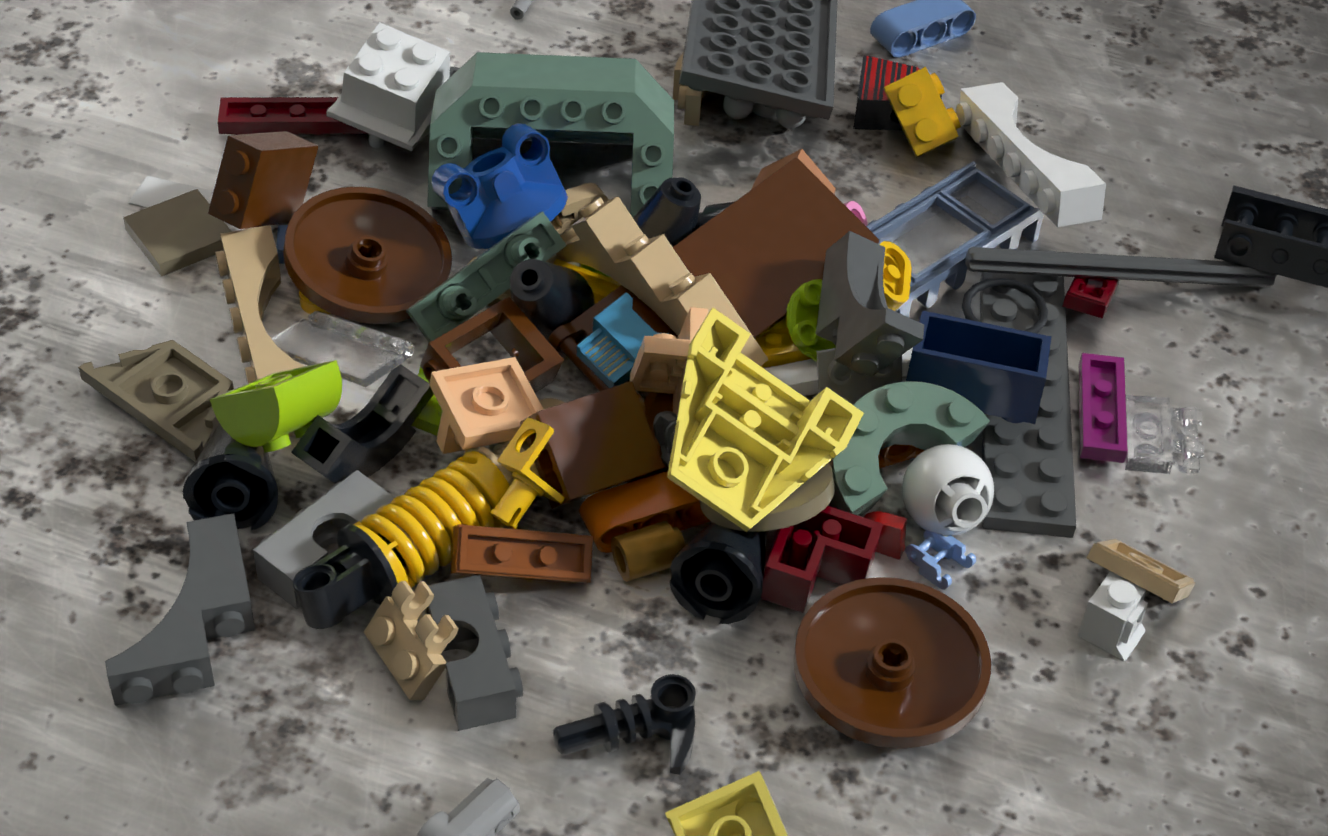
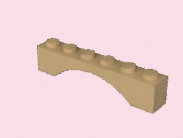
[215,225,304,437]

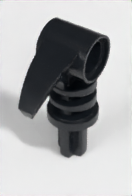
[553,674,696,775]

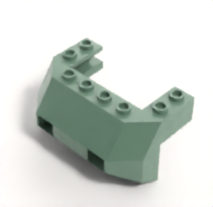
[427,52,674,217]

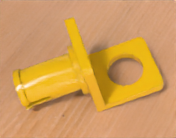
[490,418,565,529]

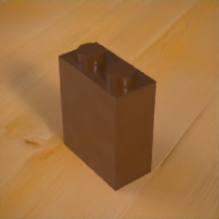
[208,131,319,229]
[520,381,664,509]

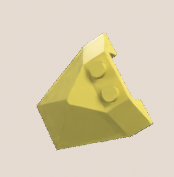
[667,308,864,532]

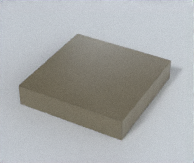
[123,189,232,277]

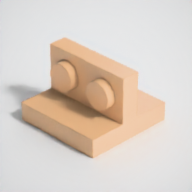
[630,307,708,415]
[429,357,544,454]

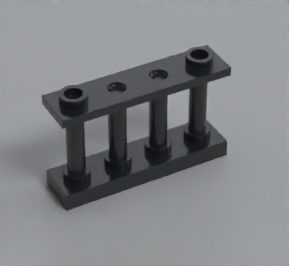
[1214,185,1328,288]

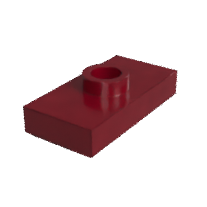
[1062,277,1120,319]

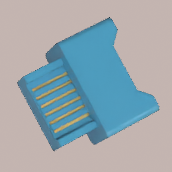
[576,292,669,388]

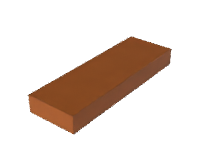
[451,524,593,584]

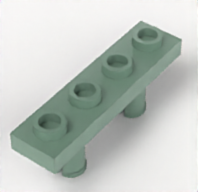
[406,211,567,343]

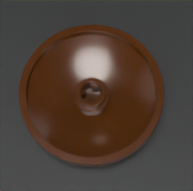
[283,187,452,324]
[793,577,991,749]

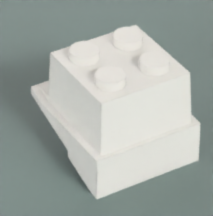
[327,22,450,151]

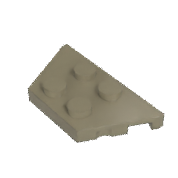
[78,340,234,462]

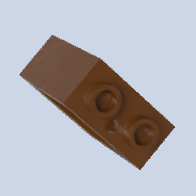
[420,296,564,393]

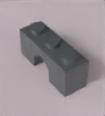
[425,575,523,731]

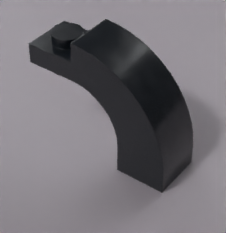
[291,362,434,483]

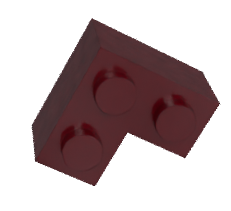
[761,506,883,613]

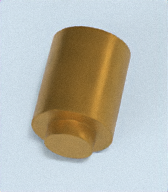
[611,521,685,582]

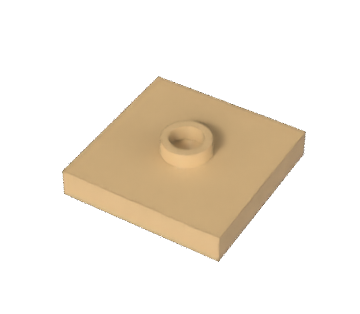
[1087,539,1196,603]

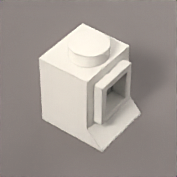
[1078,571,1148,661]

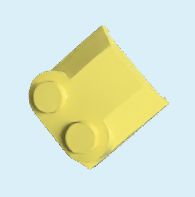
[665,771,788,836]

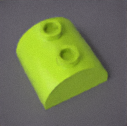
[210,360,342,453]

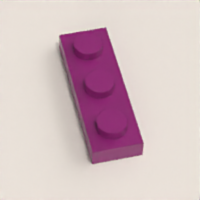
[1078,353,1128,463]

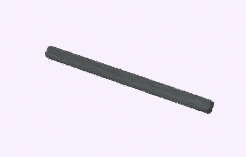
[965,247,1277,287]

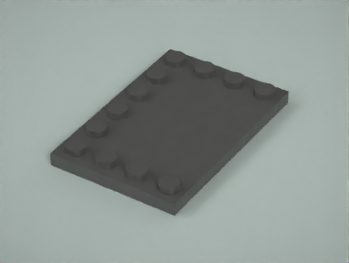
[679,0,838,120]

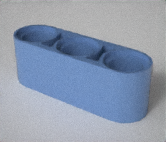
[870,0,976,58]

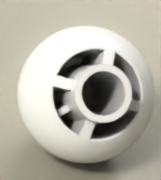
[902,444,994,536]

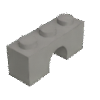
[253,470,395,609]

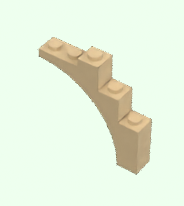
[556,197,769,366]

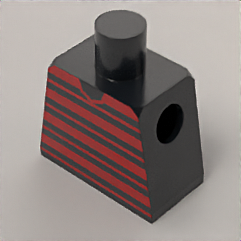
[853,55,942,130]

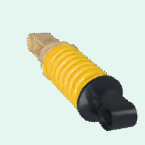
[293,439,540,629]

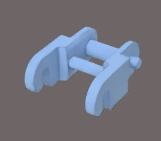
[905,530,976,589]

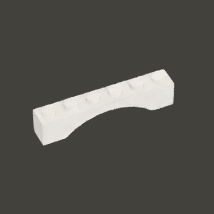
[956,82,1106,228]

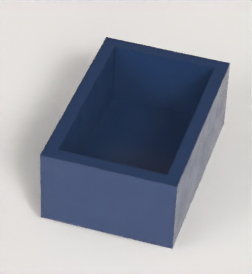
[906,310,1052,424]

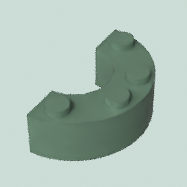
[828,381,990,516]

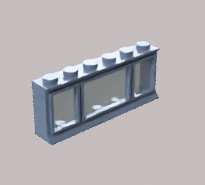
[866,161,1044,317]

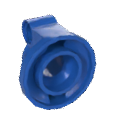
[431,123,568,249]

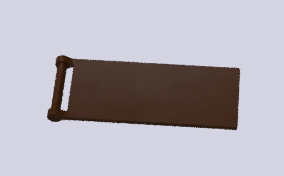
[548,158,879,399]

